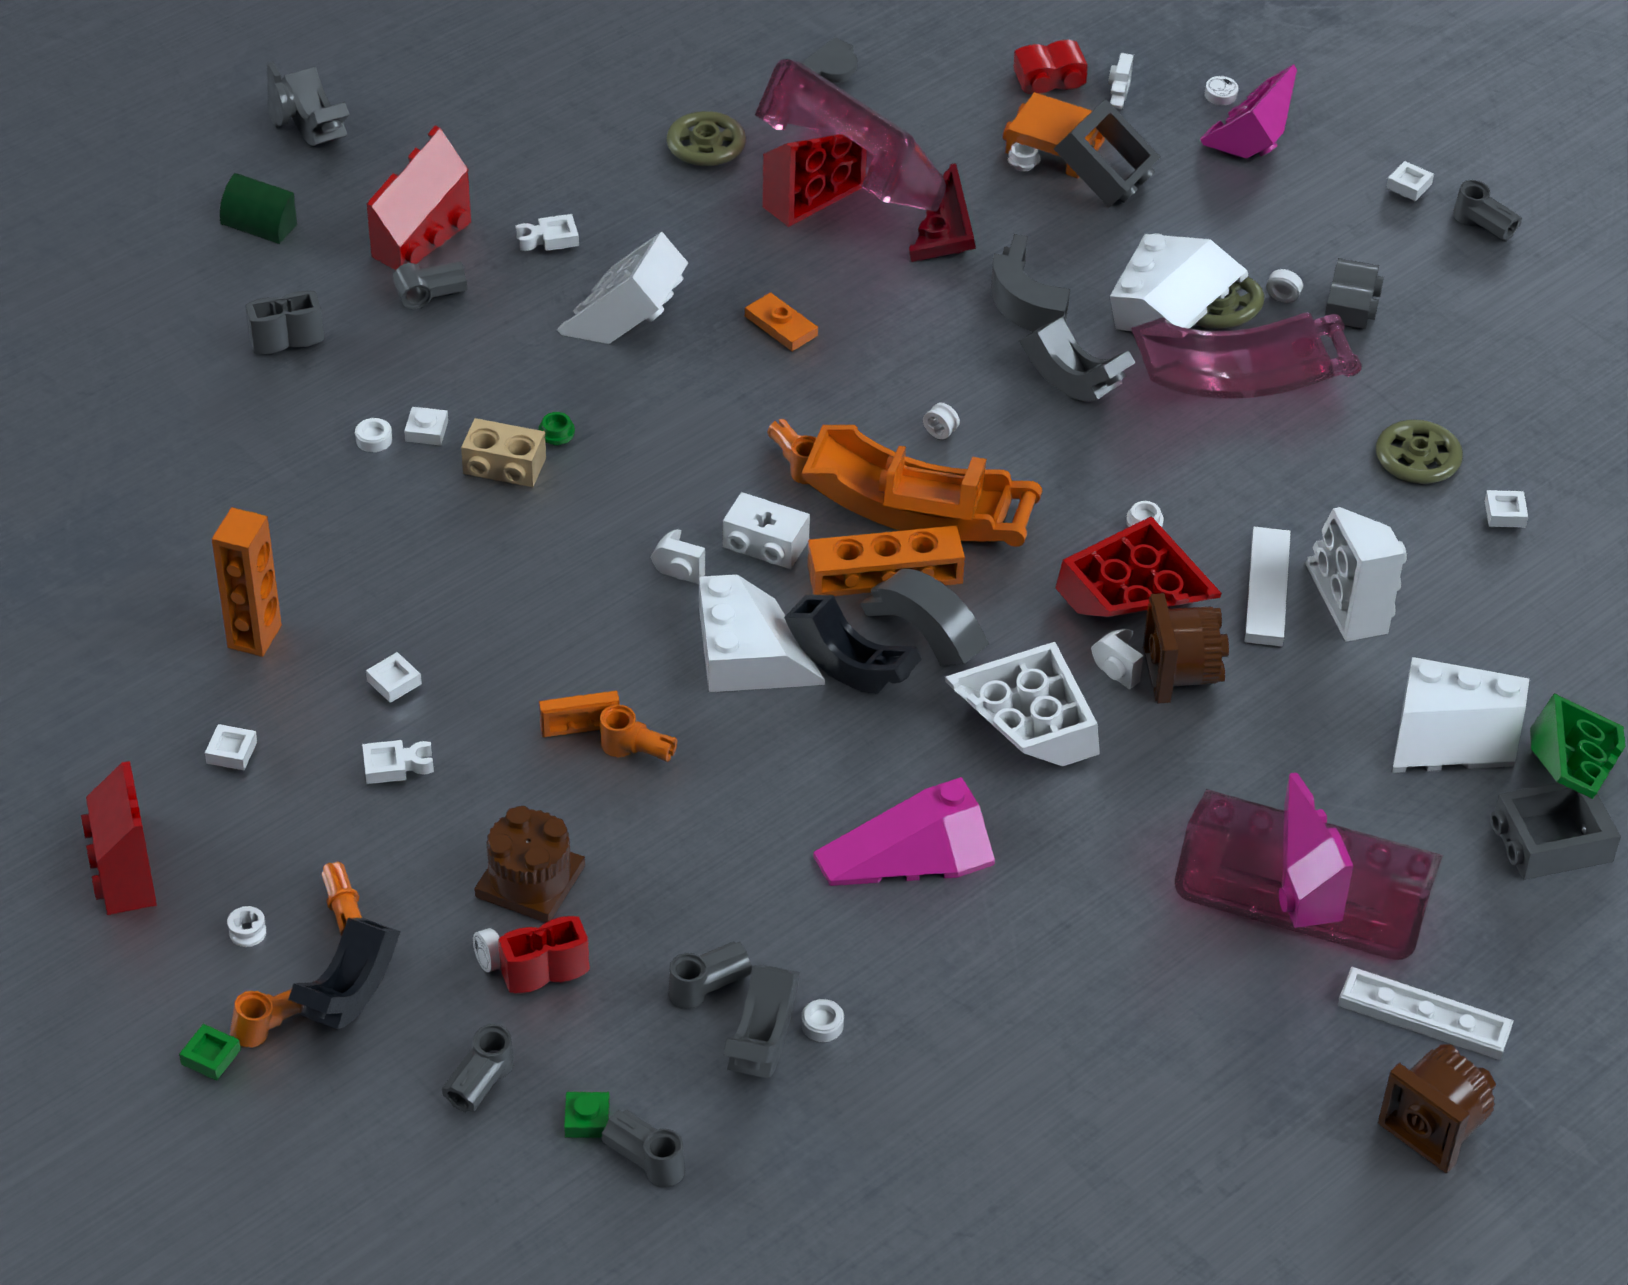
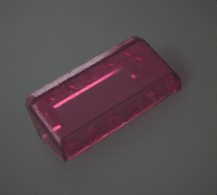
[755,59,946,212]
[1175,789,1443,960]

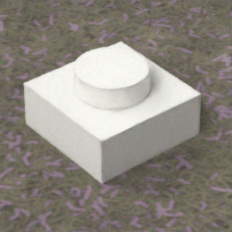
[1386,161,1434,201]
[404,407,448,446]
[1485,490,1528,528]
[366,652,422,703]
[205,724,257,770]

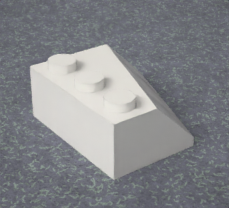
[1110,234,1248,336]
[945,642,1100,766]

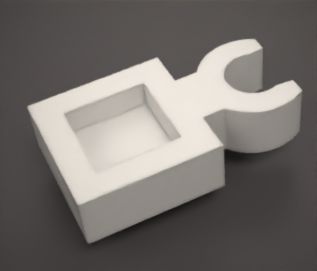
[1109,53,1134,109]
[516,214,579,251]
[362,740,434,784]

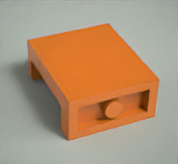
[1003,92,1105,179]
[879,446,987,521]

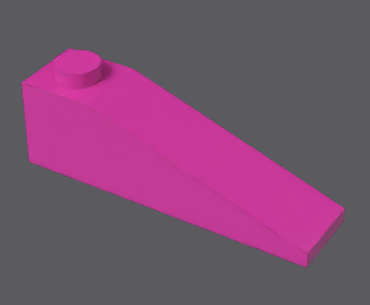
[813,777,995,886]

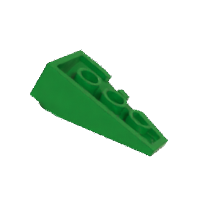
[1530,693,1626,799]

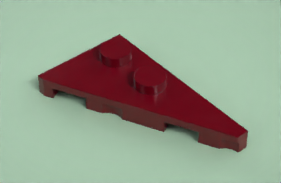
[909,163,976,262]

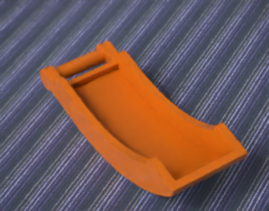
[801,425,1043,547]

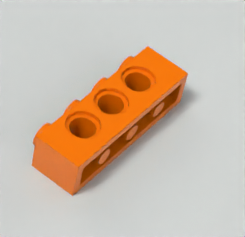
[212,507,282,657]
[807,525,965,596]

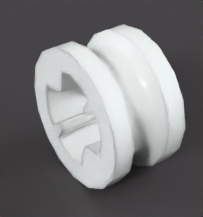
[923,402,960,440]
[227,906,266,947]

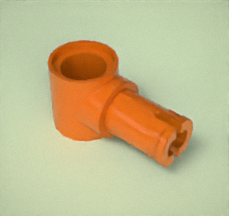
[767,419,817,484]
[600,704,677,762]
[230,988,302,1048]

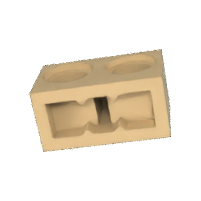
[461,418,546,487]

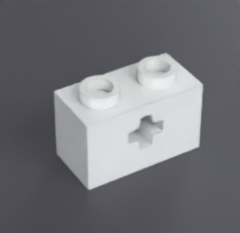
[723,492,810,569]

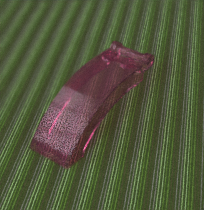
[1131,312,1362,399]

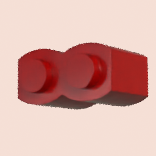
[1014,40,1088,94]
[498,916,590,993]

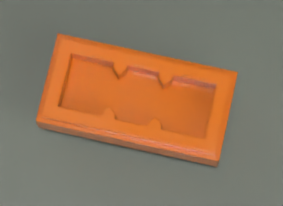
[745,292,818,351]
[539,690,619,737]

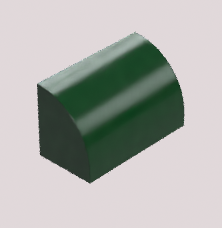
[220,173,297,244]

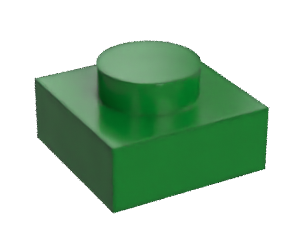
[179,1024,241,1081]
[564,1092,610,1138]

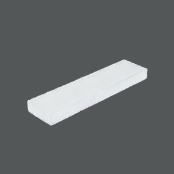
[1244,526,1291,647]
[1338,966,1514,1060]

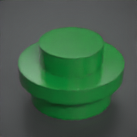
[538,412,575,445]

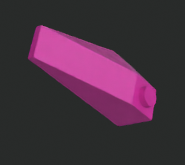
[1200,64,1297,158]
[1279,773,1353,928]

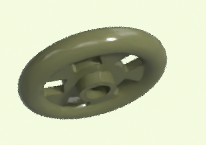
[666,111,746,166]
[1196,277,1264,329]
[1376,419,1463,484]

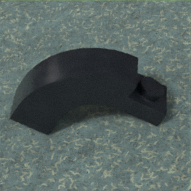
[784,595,922,694]
[288,918,401,1029]

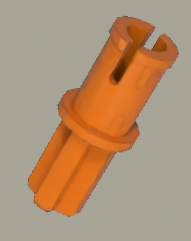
[321,861,362,937]

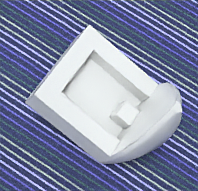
[650,529,705,584]
[1091,629,1144,690]

